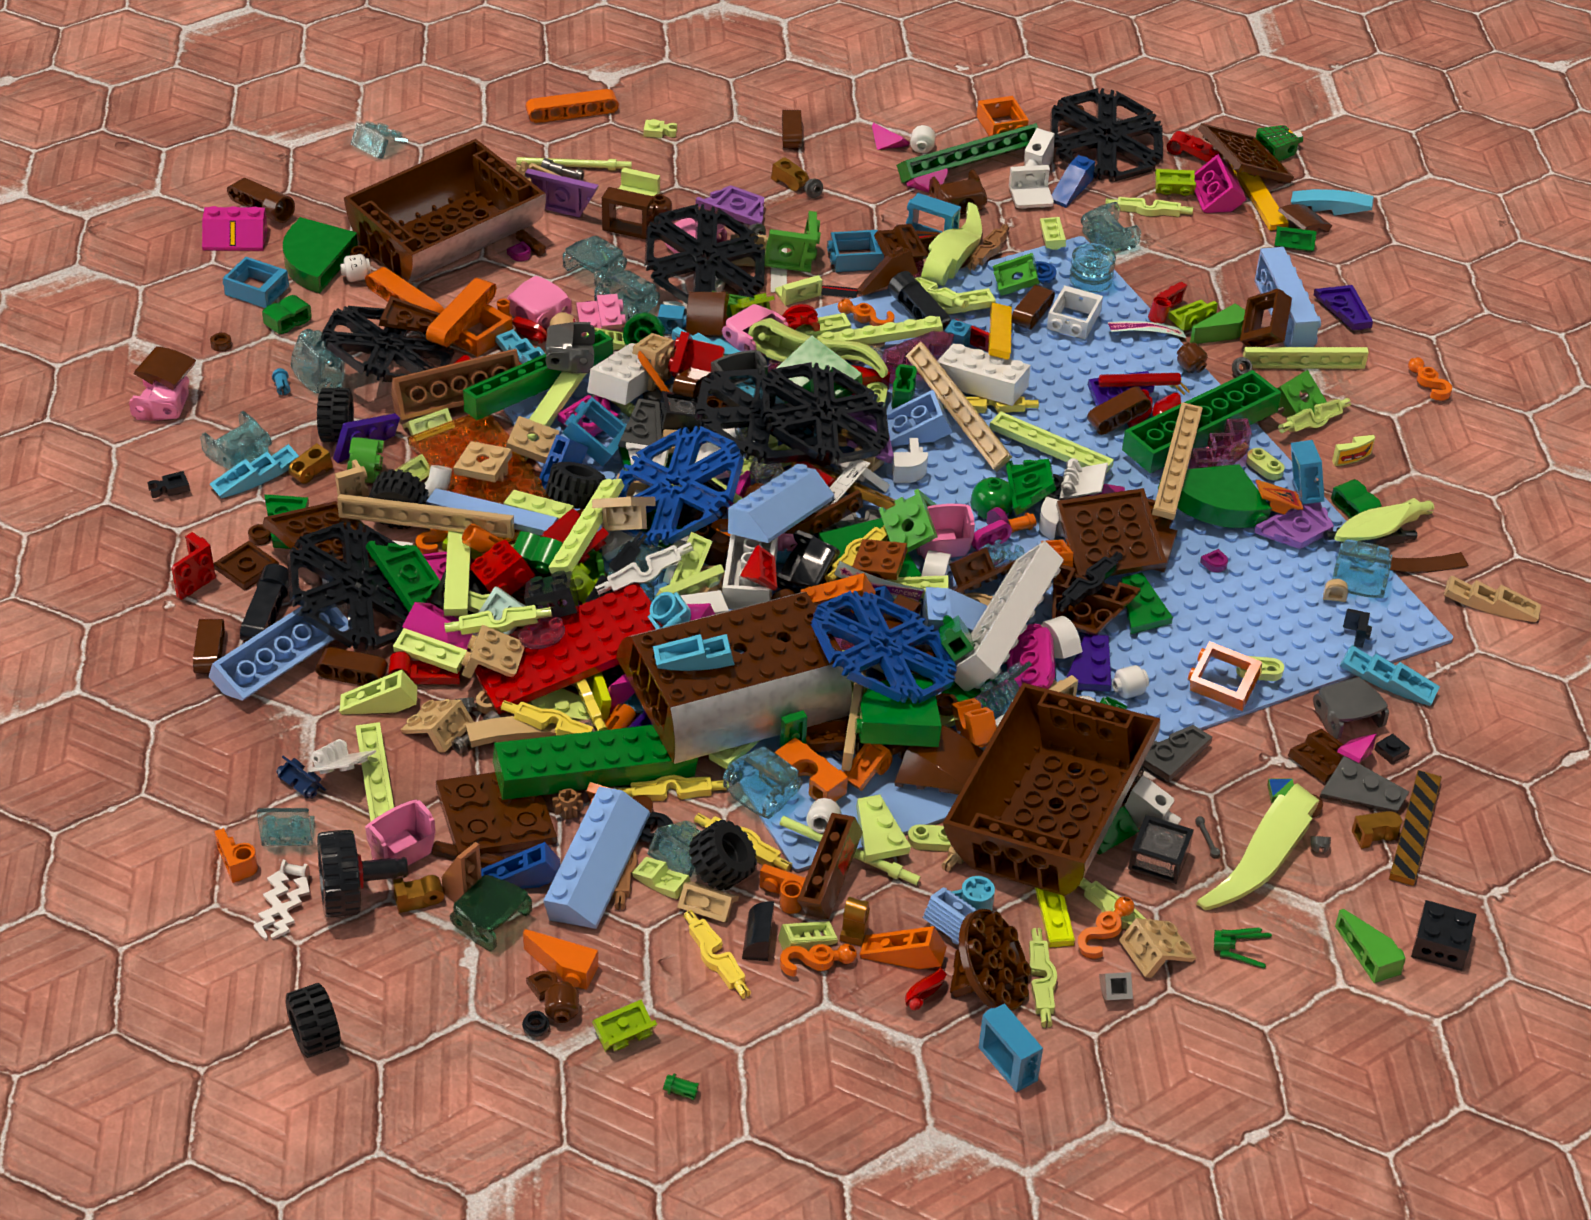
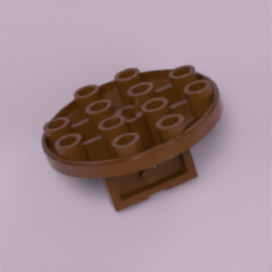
[950,909,1031,1011]

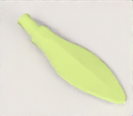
[1334,498,1434,542]

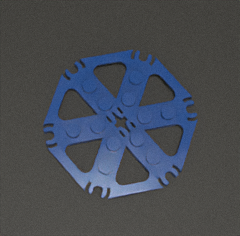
[618,426,744,546]
[811,591,957,704]

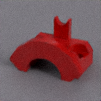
[782,304,820,331]

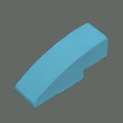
[653,634,735,671]

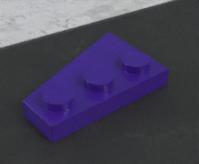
[333,413,400,463]

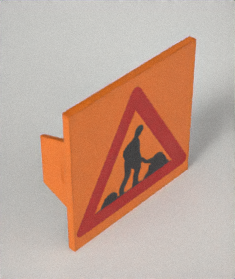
[1255,479,1303,515]

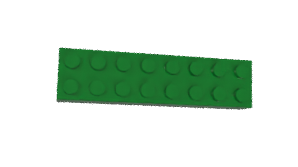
[1122,370,1282,474]
[492,725,698,800]

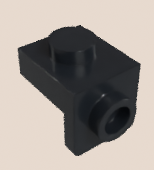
[1343,609,1372,648]

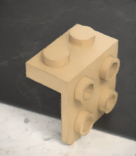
[461,625,525,679]

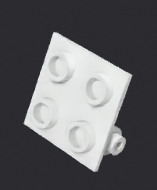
[1060,458,1108,500]
[308,739,376,774]

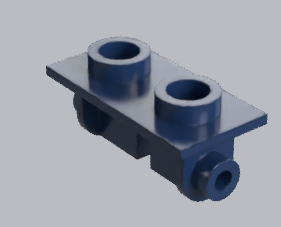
[276,755,326,799]

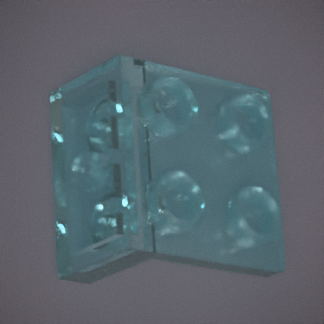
[350,121,408,159]
[975,661,1032,719]
[257,808,315,846]
[647,821,701,878]

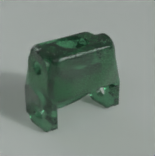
[450,875,532,952]

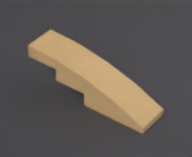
[1444,575,1541,622]
[465,716,557,748]

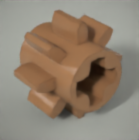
[553,789,584,819]

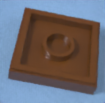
[214,541,279,591]

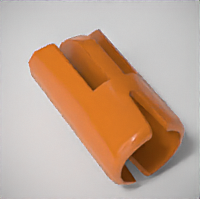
[462,523,502,554]
[604,704,637,730]

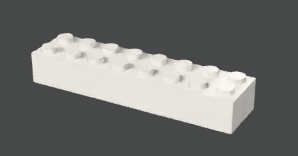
[954,541,1064,691]

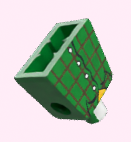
[1255,125,1303,161]

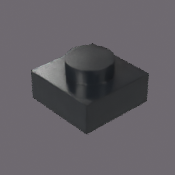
[1374,734,1410,764]

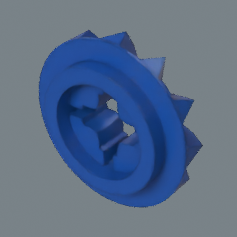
[1035,261,1057,285]

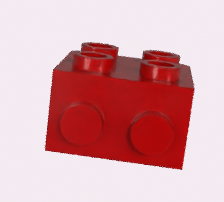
[668,331,725,378]
[542,509,609,564]
[171,532,216,600]
[470,539,536,595]

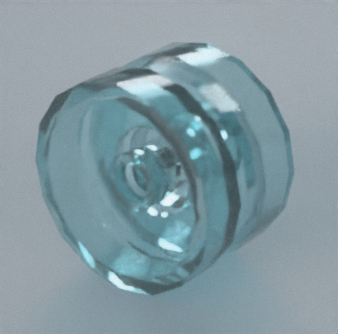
[1069,243,1116,292]

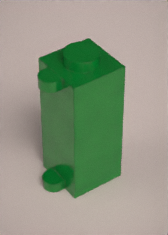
[939,615,974,662]

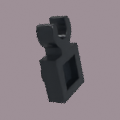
[147,471,190,498]

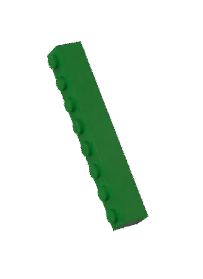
[896,123,1038,183]
[463,330,613,421]

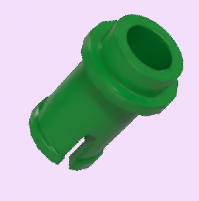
[663,1073,699,1100]

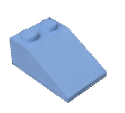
[887,390,953,446]
[922,587,987,634]

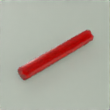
[1098,373,1181,387]

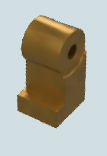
[771,157,809,191]
[288,443,333,484]
[1352,811,1402,849]
[392,875,444,913]
[839,897,870,947]

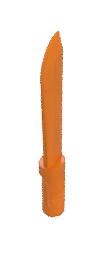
[638,351,670,392]

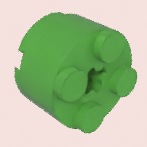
[347,437,384,484]

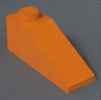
[859,926,947,969]
[523,929,599,990]

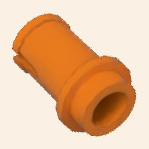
[497,299,512,318]
[1008,513,1036,533]

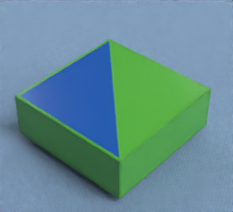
[1267,779,1294,803]

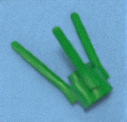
[1214,928,1272,968]

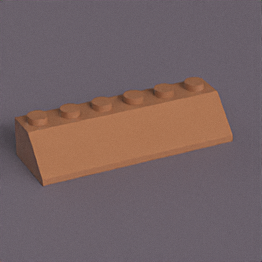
[391,349,520,420]

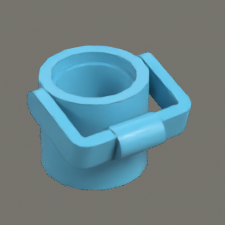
[648,592,691,629]
[951,876,995,911]

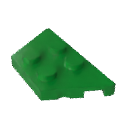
[1006,459,1056,515]
[365,541,441,612]

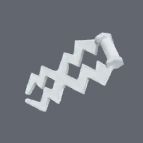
[253,859,310,941]

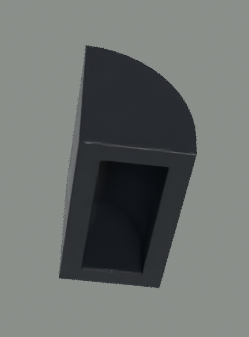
[742,901,774,961]

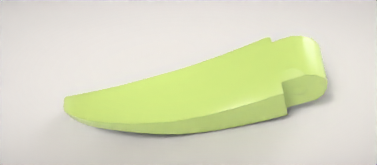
[921,202,982,286]
[748,318,888,378]
[1196,783,1320,910]

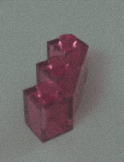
[882,331,954,384]
[1188,419,1252,469]

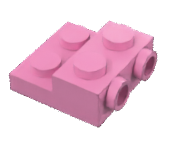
[576,294,626,337]

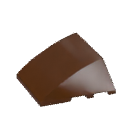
[1052,564,1141,636]
[894,725,983,794]

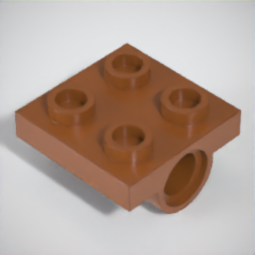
[852,539,908,580]

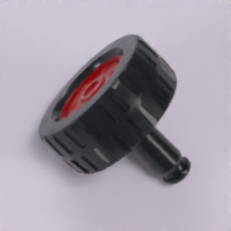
[317,830,408,918]

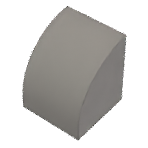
[1099,972,1133,1000]

